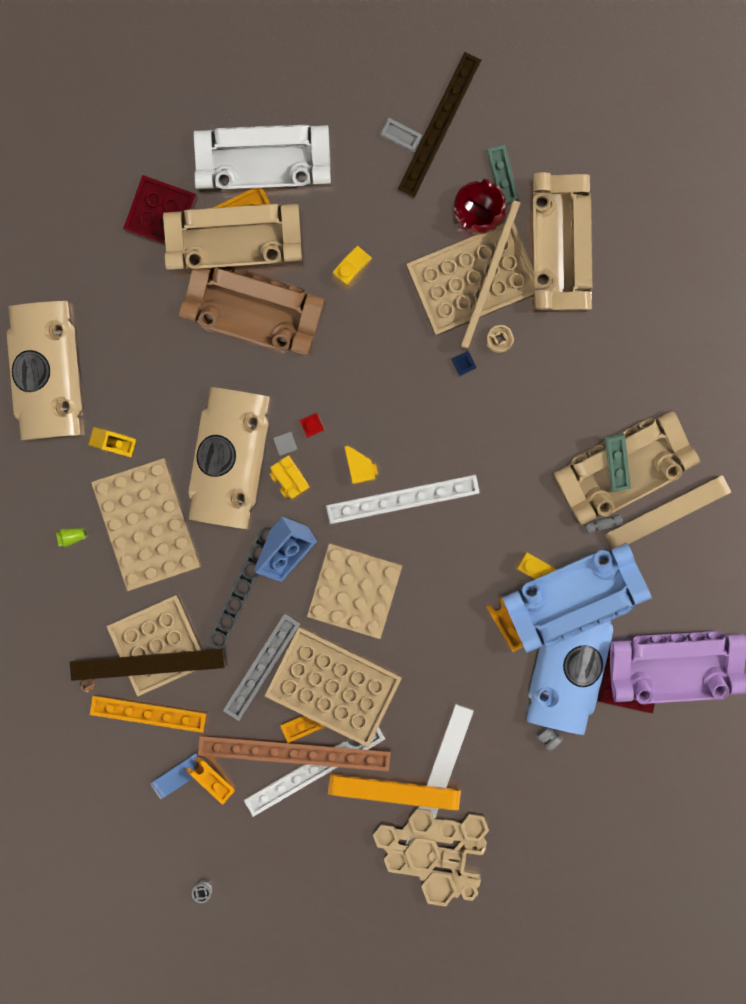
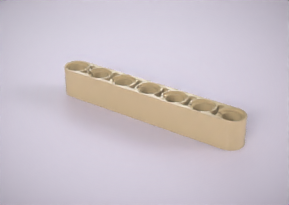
[604,475,731,549]

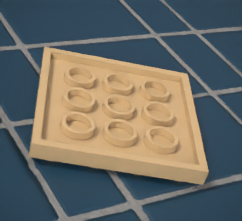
[307,544,402,639]
[106,595,201,696]

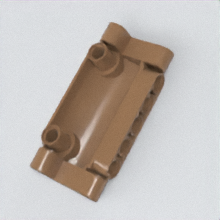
[179,259,325,356]

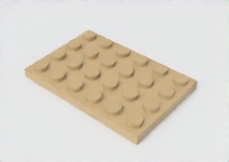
[406,222,539,335]
[91,458,201,591]
[264,627,402,747]

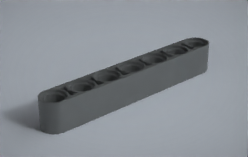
[209,527,271,649]

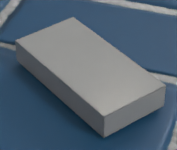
[380,118,423,153]

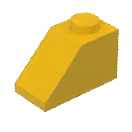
[332,246,372,287]
[88,427,136,457]
[344,446,378,484]

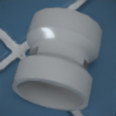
[536,727,563,752]
[192,881,212,903]

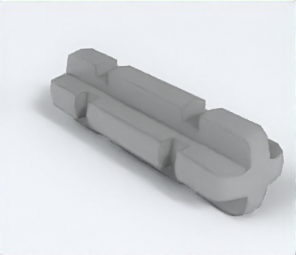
[585,515,623,533]

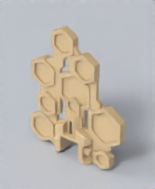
[373,808,489,906]

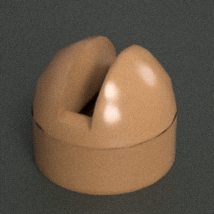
[80,679,96,692]

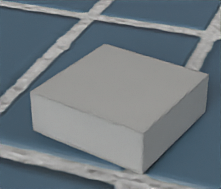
[273,432,298,456]

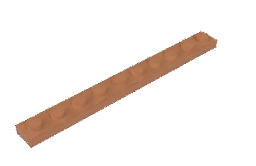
[198,736,391,771]

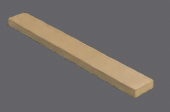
[461,200,521,350]

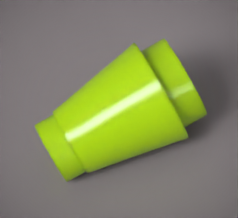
[56,528,85,547]

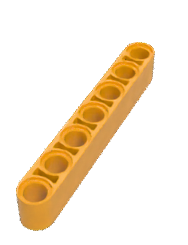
[327,774,461,810]

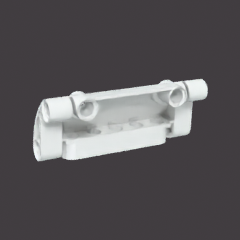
[194,125,331,189]

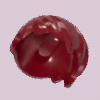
[454,178,507,234]

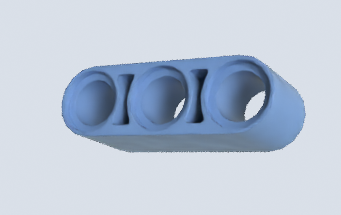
[150,753,199,799]

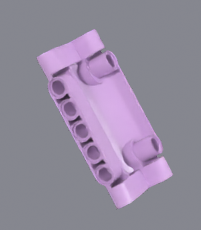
[610,631,746,704]

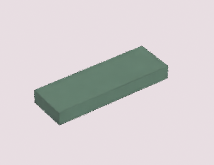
[487,145,519,204]
[604,433,631,492]

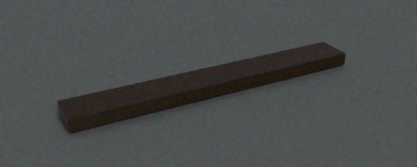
[397,52,482,198]
[70,649,225,681]

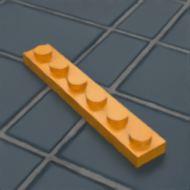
[90,695,207,733]

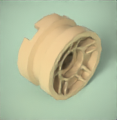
[486,325,514,353]

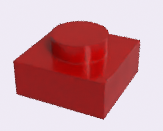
[299,413,325,438]

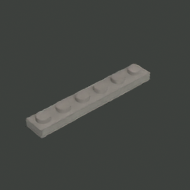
[223,613,301,721]

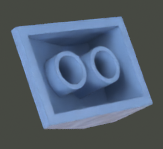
[254,517,317,582]

